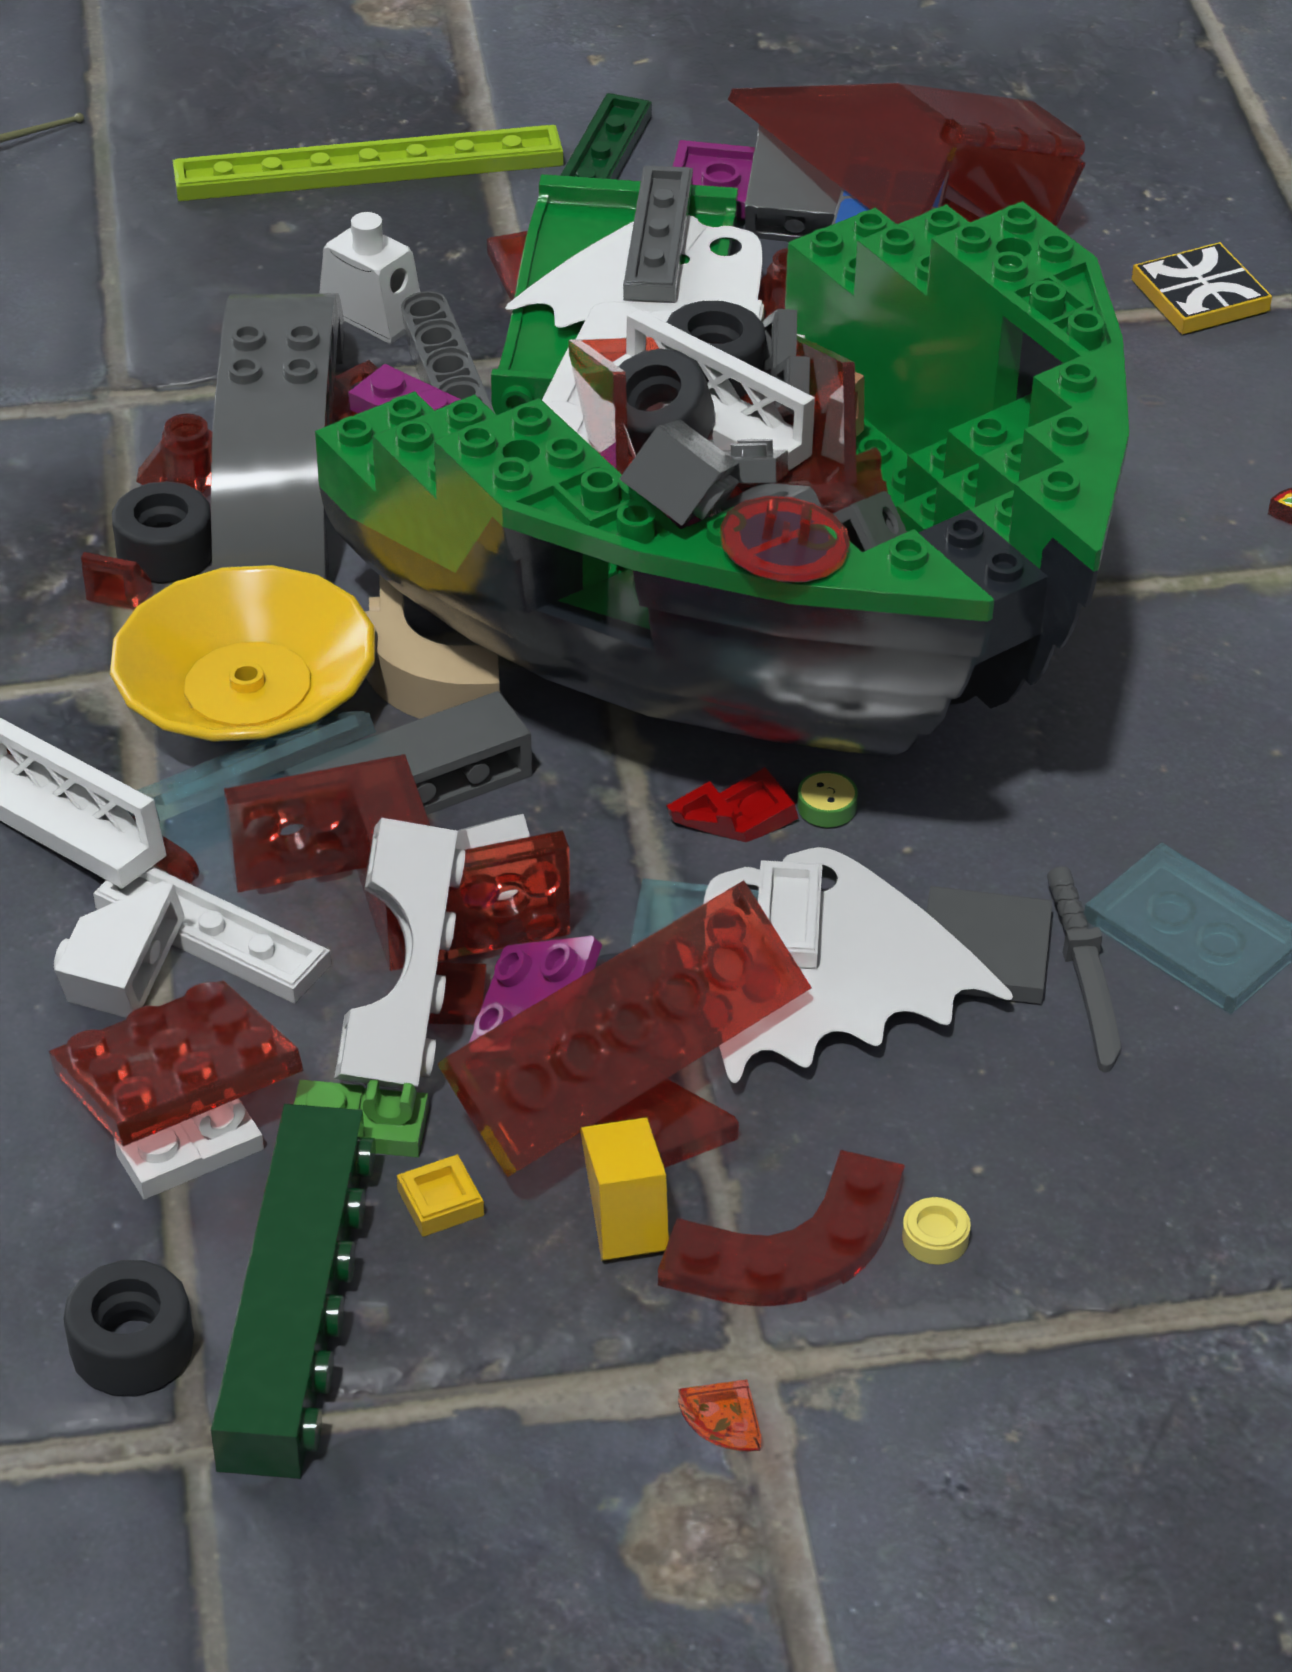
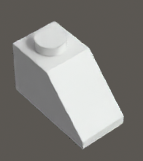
[54,881,185,1020]

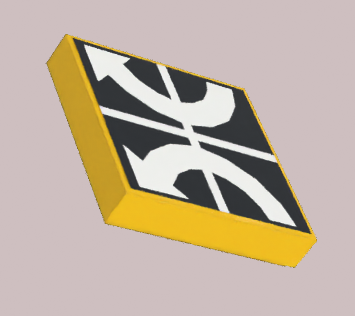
[1131,242,1272,335]

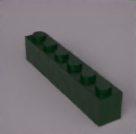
[211,1104,376,1479]

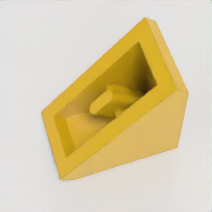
[580,1117,669,1261]

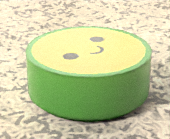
[797,771,858,827]

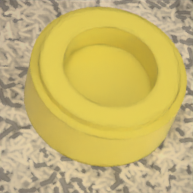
[902,1197,971,1265]

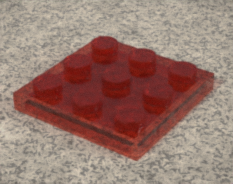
[49,980,304,1147]

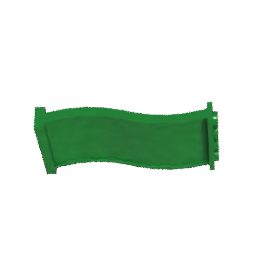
[491,174,738,415]

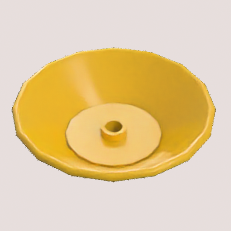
[110,565,375,742]

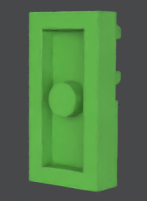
[294,1079,429,1158]

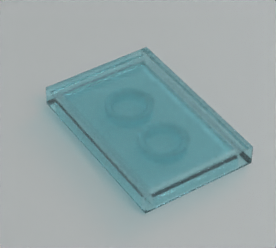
[1084,842,1292,1014]

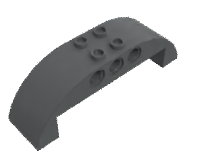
[211,293,345,580]

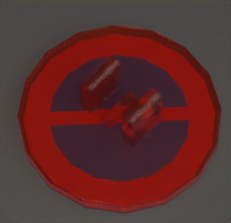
[720,496,850,582]

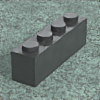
[619,420,739,525]
[284,691,532,855]

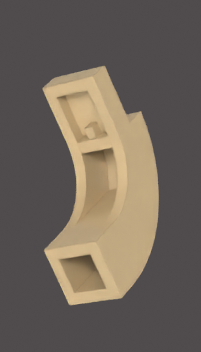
[365,575,499,719]

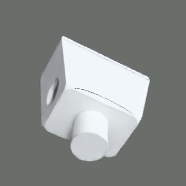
[319,212,420,344]

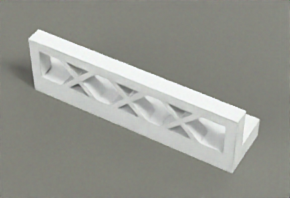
[600,309,815,471]
[0,718,167,889]

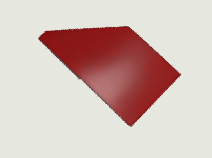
[666,767,799,842]

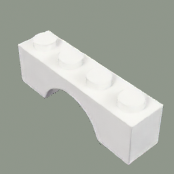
[334,818,465,1090]

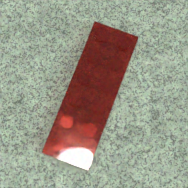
[437,880,812,1178]

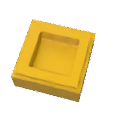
[396,1154,484,1237]

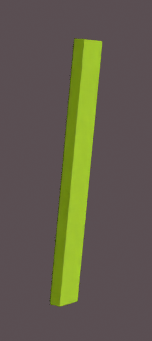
[173,125,563,201]

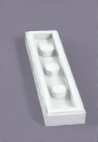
[93,866,331,1004]

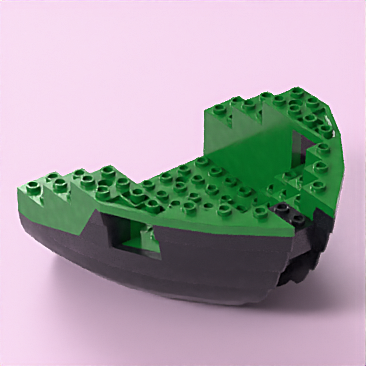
[315,201,1129,757]

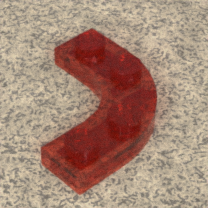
[658,1150,905,1306]

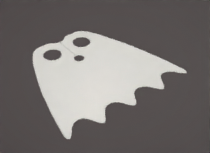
[505,215,762,328]
[702,847,1013,1083]

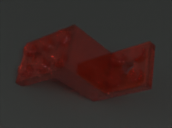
[224,754,570,971]

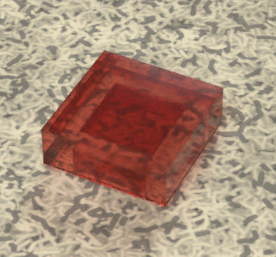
[428,962,487,1025]

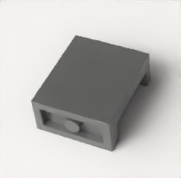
[745,114,859,242]

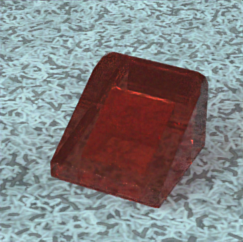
[81,552,152,609]

